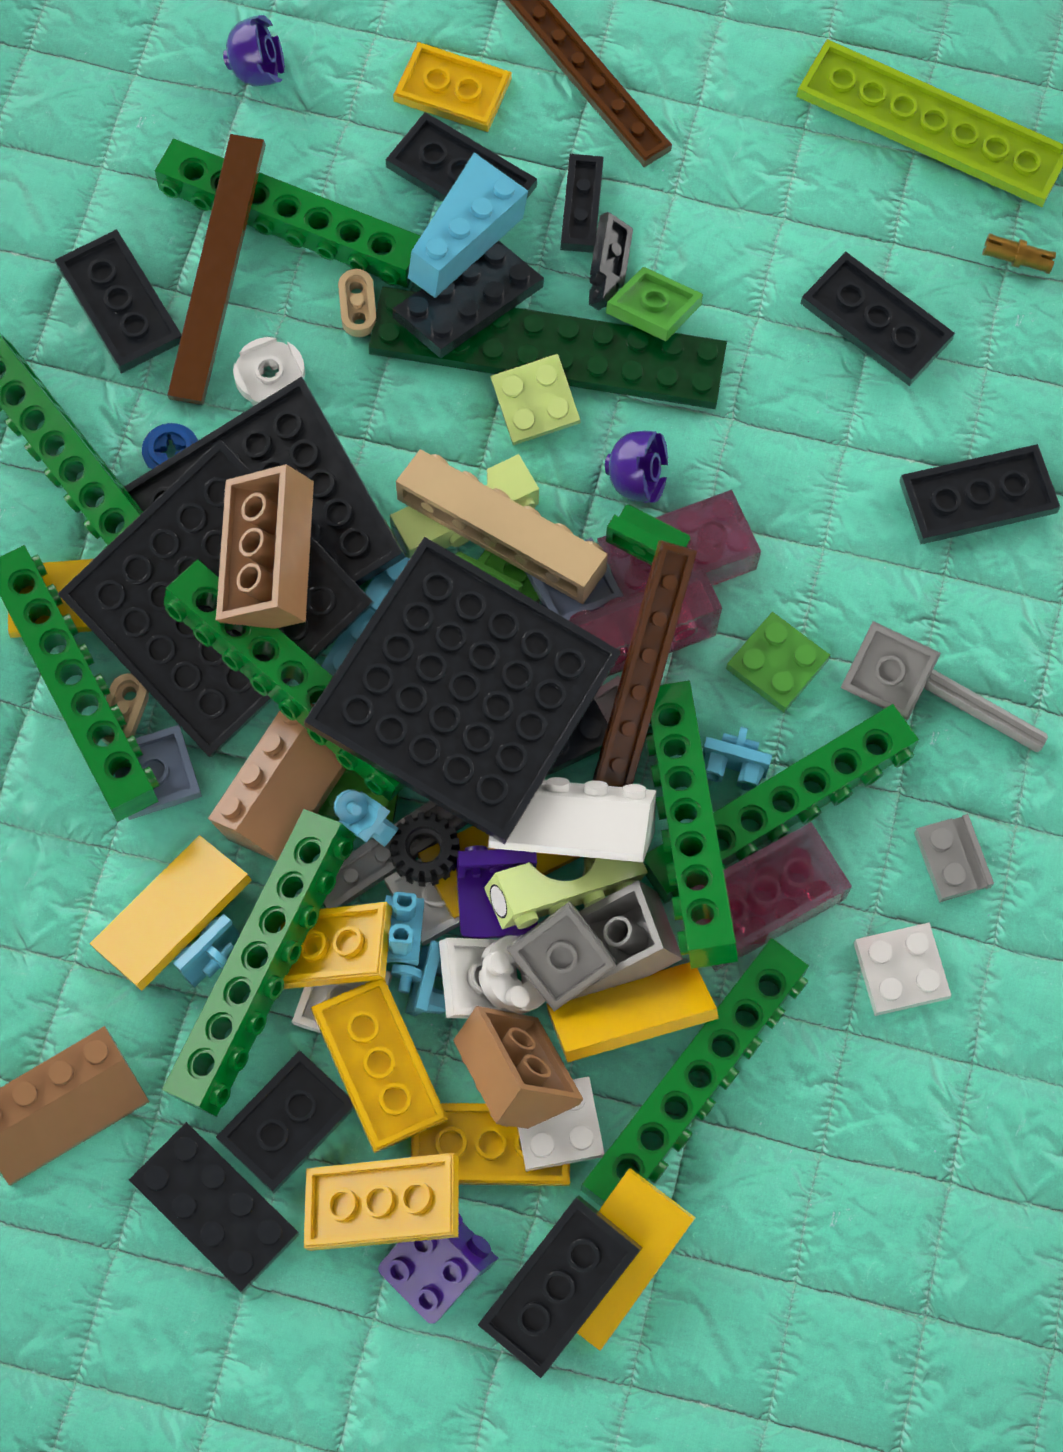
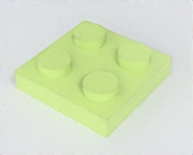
[490,354,581,445]

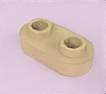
[338,269,376,337]
[101,673,149,745]

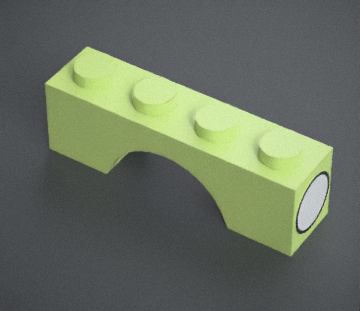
[390,454,539,558]
[484,857,648,929]

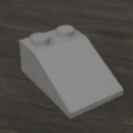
[571,880,683,1000]

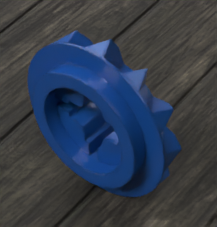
[142,423,198,469]

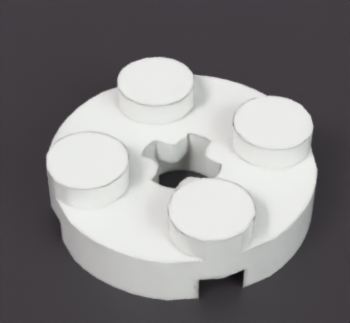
[233,337,305,406]
[479,935,546,1014]

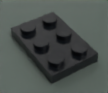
[216,1050,354,1193]

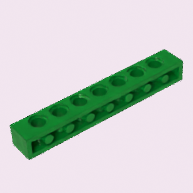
[154,138,421,288]
[0,333,143,550]
[0,545,160,822]
[164,559,405,801]
[646,680,738,969]
[643,704,919,904]
[162,809,356,1117]
[580,938,809,1207]

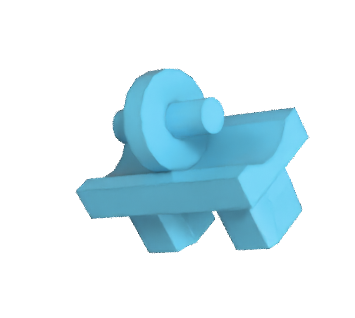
[703,726,772,791]
[334,789,398,847]
[385,892,425,966]
[173,914,240,988]
[390,940,446,1016]

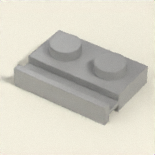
[914,814,994,902]

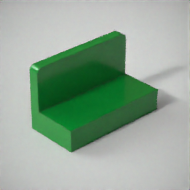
[605,505,690,565]

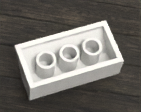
[488,777,656,863]

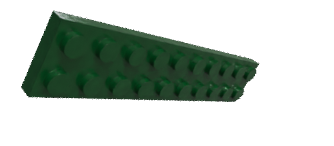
[369,286,727,409]

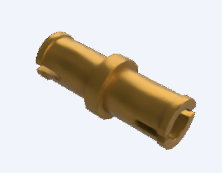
[982,233,1056,274]

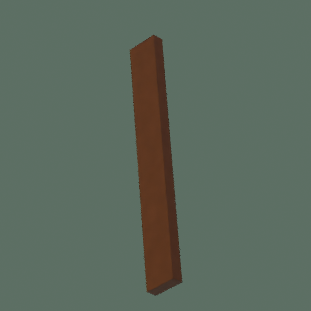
[503,0,672,167]
[167,134,266,405]
[592,540,697,787]

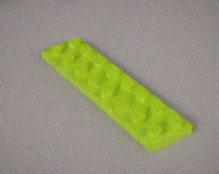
[796,39,1063,207]

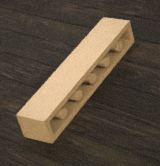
[396,449,608,604]

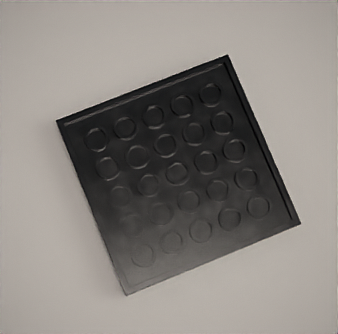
[124,376,406,586]
[58,439,374,757]
[304,537,622,845]

